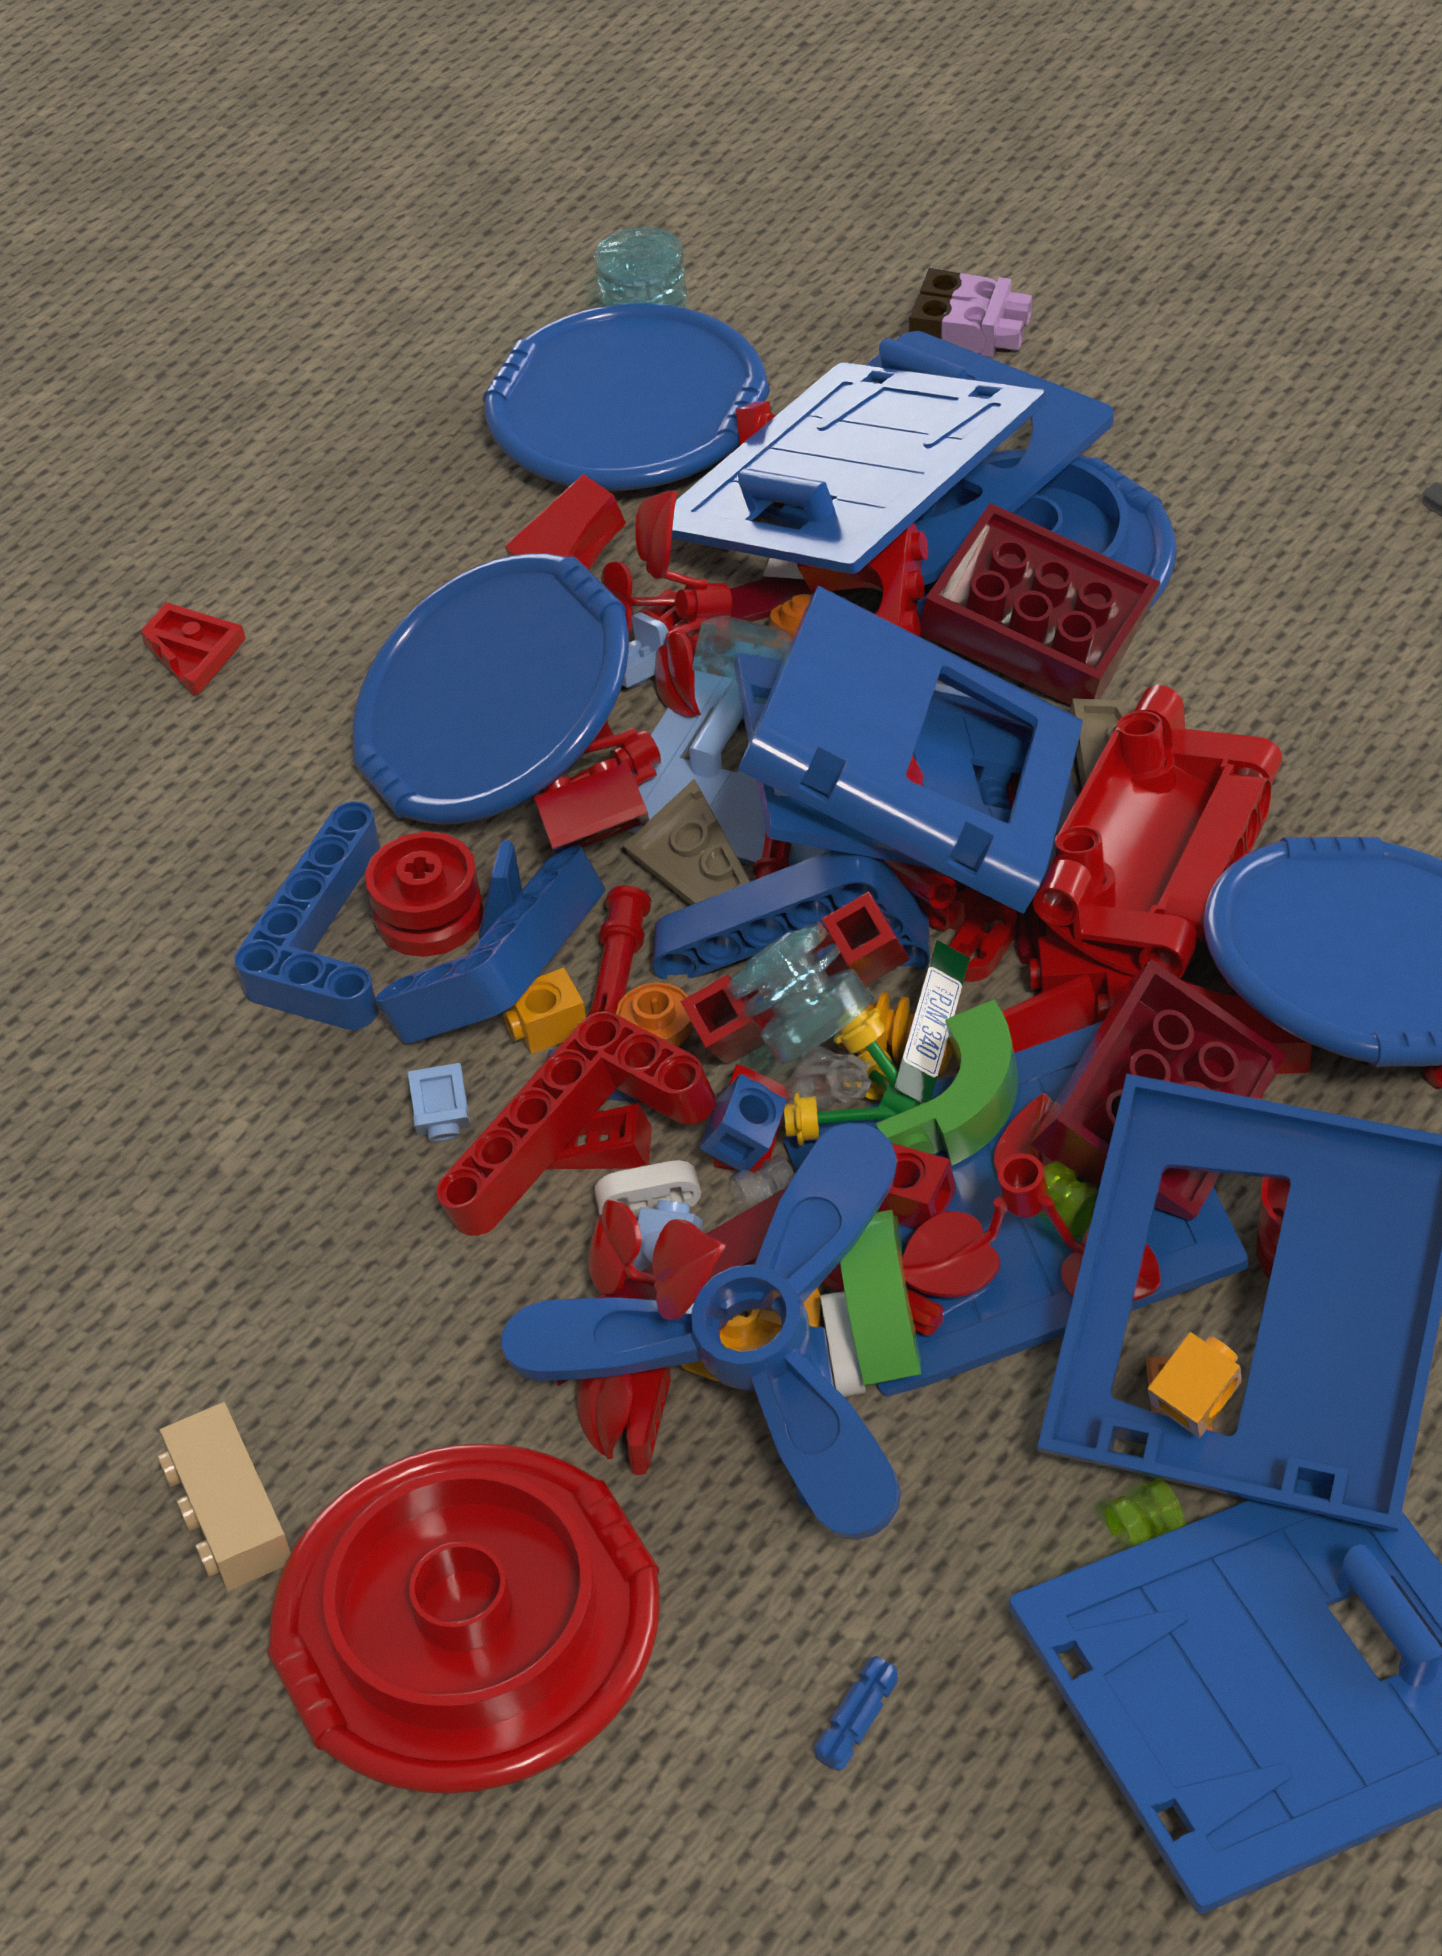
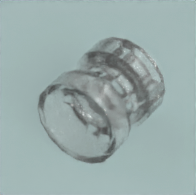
[728,1154,795,1209]

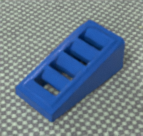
[479,840,522,939]

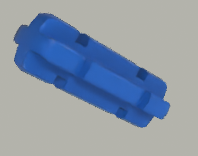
[814,1656,898,1771]

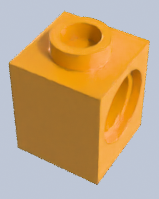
[503,967,586,1054]
[1148,1332,1242,1439]

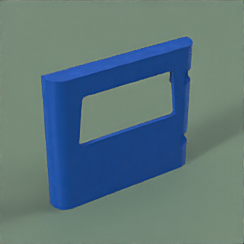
[738,585,1083,914]
[1037,1074,1442,1532]

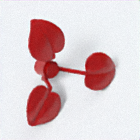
[601,491,732,717]
[902,1093,1161,1302]
[577,1200,728,1459]

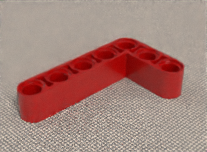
[436,1011,716,1236]

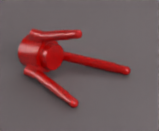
[570,727,661,787]

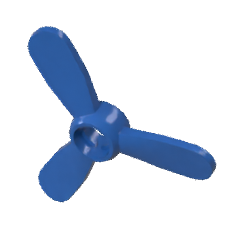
[501,1122,901,1540]

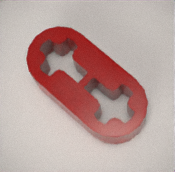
[949,899,1018,982]

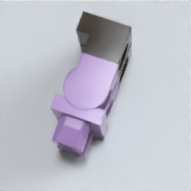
[909,268,1032,357]

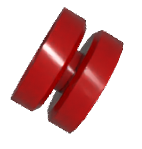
[365,831,484,957]

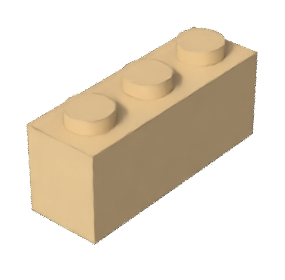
[157,1402,291,1591]

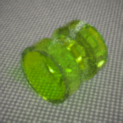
[1038,1161,1099,1239]
[1103,1478,1186,1550]

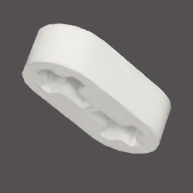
[594,1160,701,1217]
[820,1291,866,1397]

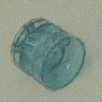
[594,227,688,308]
[726,921,874,1064]

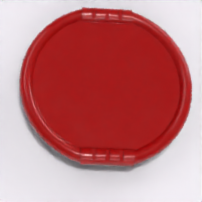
[268,1443,660,1794]

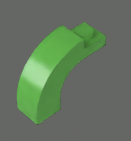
[876,999,1019,1166]
[840,1210,921,1385]

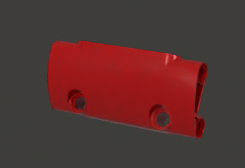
[1033,685,1283,979]

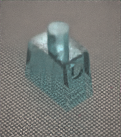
[692,616,792,680]

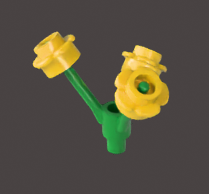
[784,1004,923,1146]

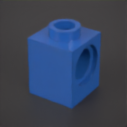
[699,1074,787,1174]

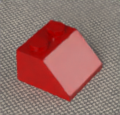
[534,758,649,854]

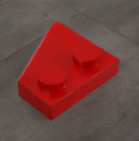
[141,602,246,696]

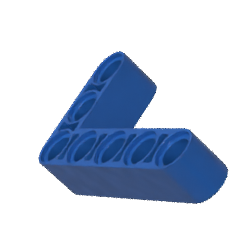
[234,801,380,1030]
[376,845,606,1044]
[653,850,930,979]

